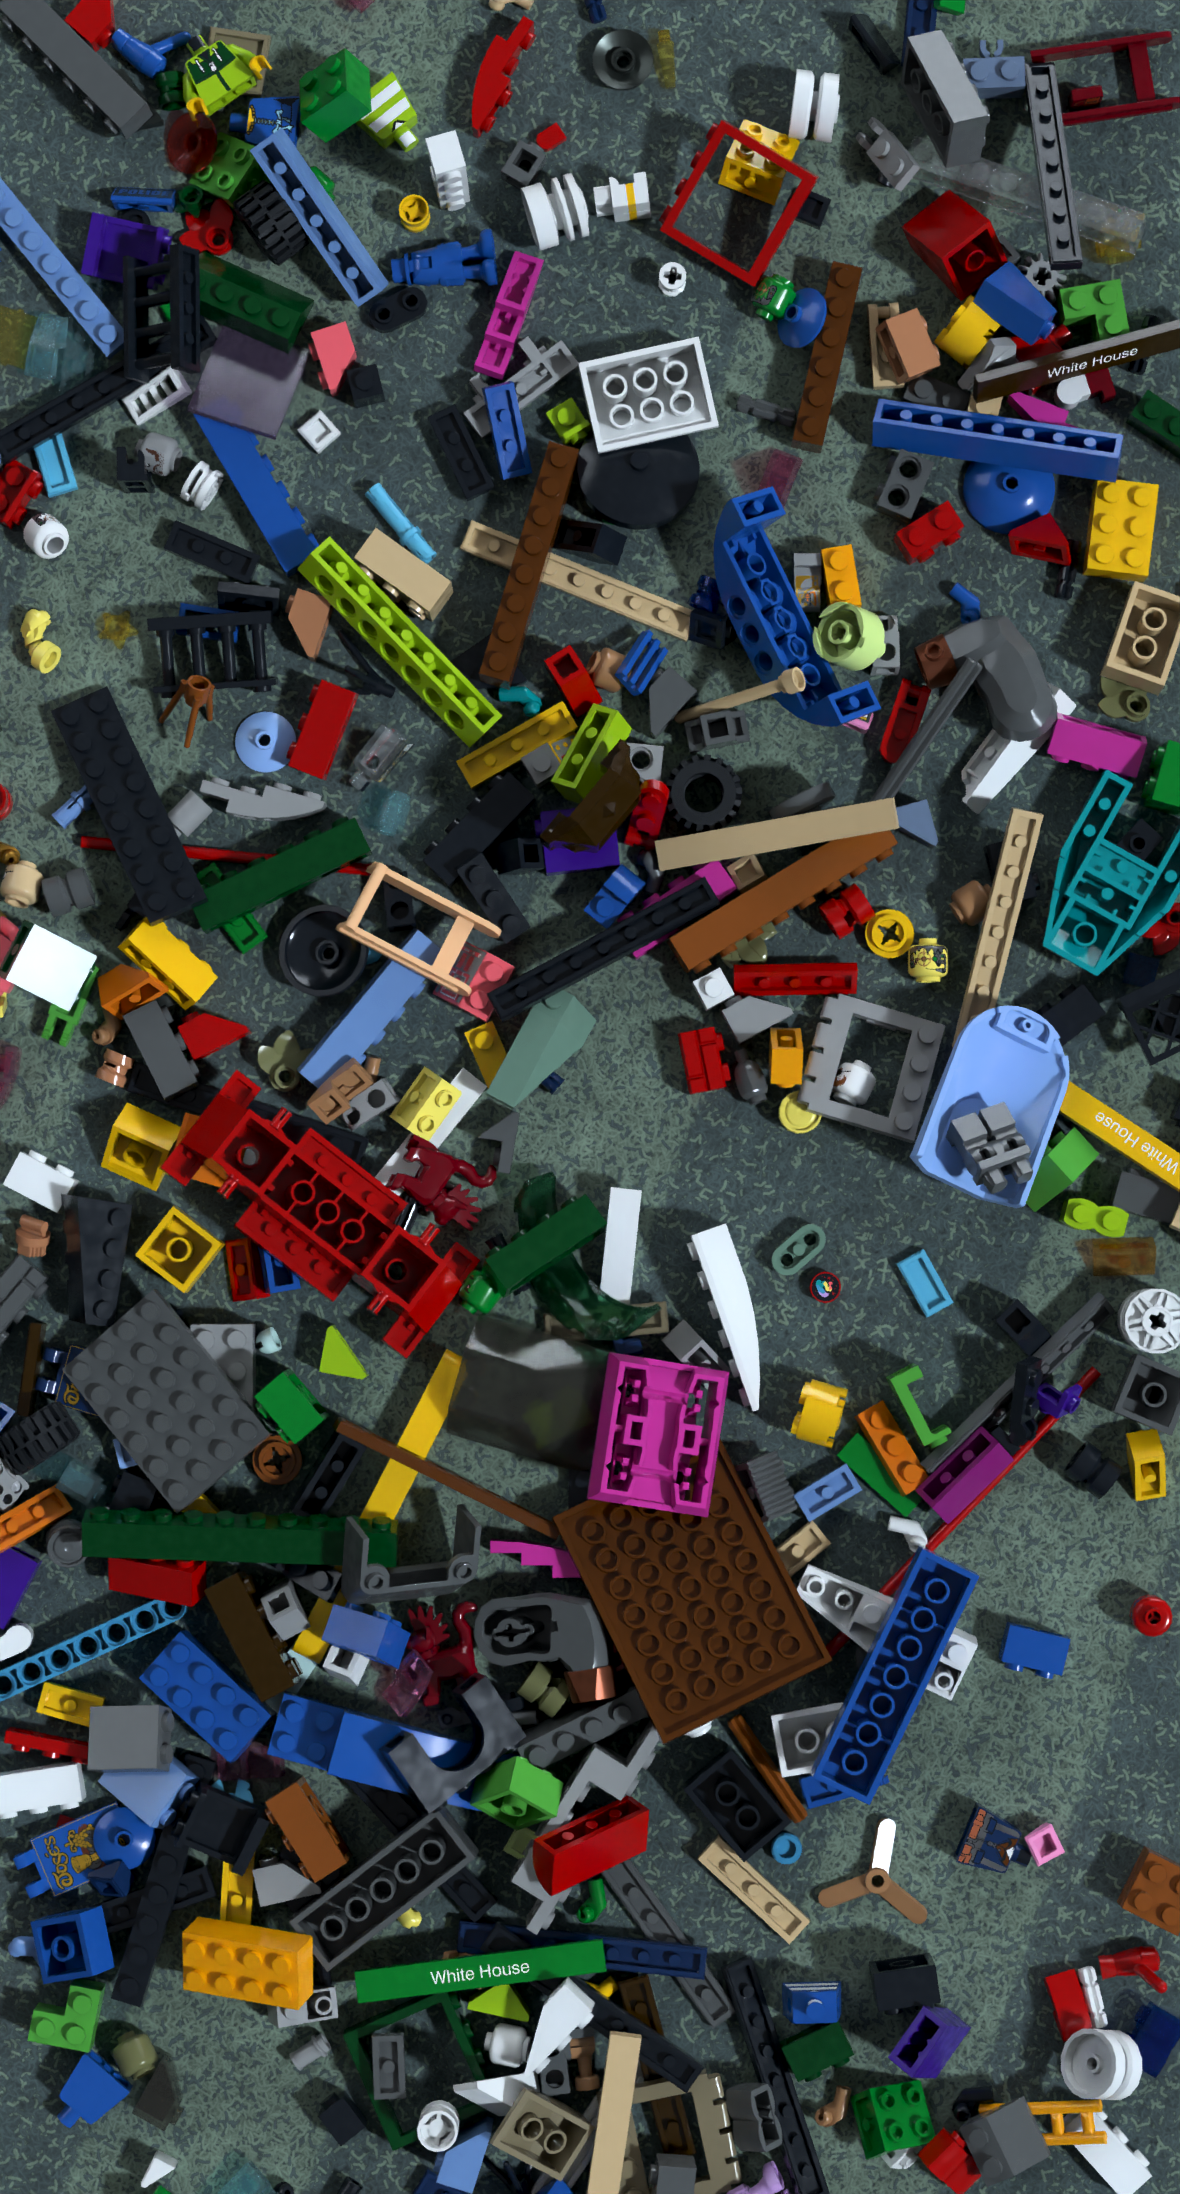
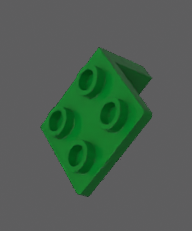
[850,2080,935,2160]

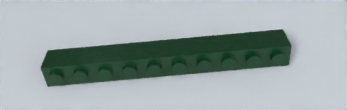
[82,1507,398,1567]

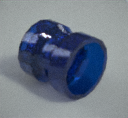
[688,575,721,614]

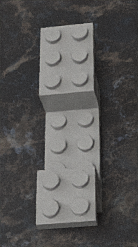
[511,1720,662,1935]

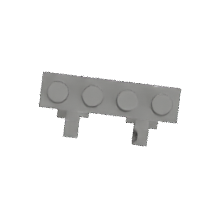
[463,336,578,439]

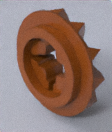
[252,1435,302,1485]

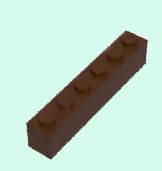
[791,261,863,454]

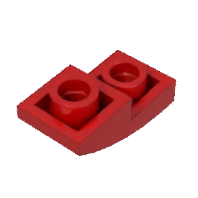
[1043,1969,1093,2043]

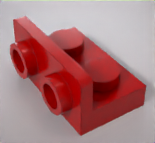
[0,460,44,530]

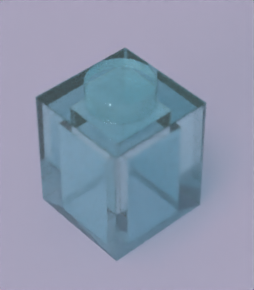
[55,1459,107,1506]

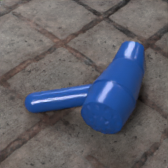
[111,28,191,80]

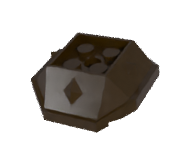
[540,739,641,853]

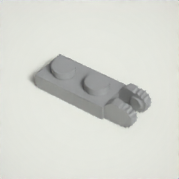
[856,117,921,191]

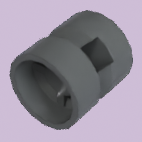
[41,867,96,918]

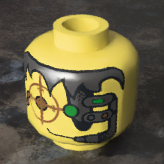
[908,938,948,983]

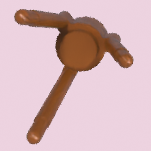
[158,675,215,748]

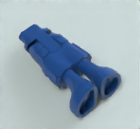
[391,229,498,287]

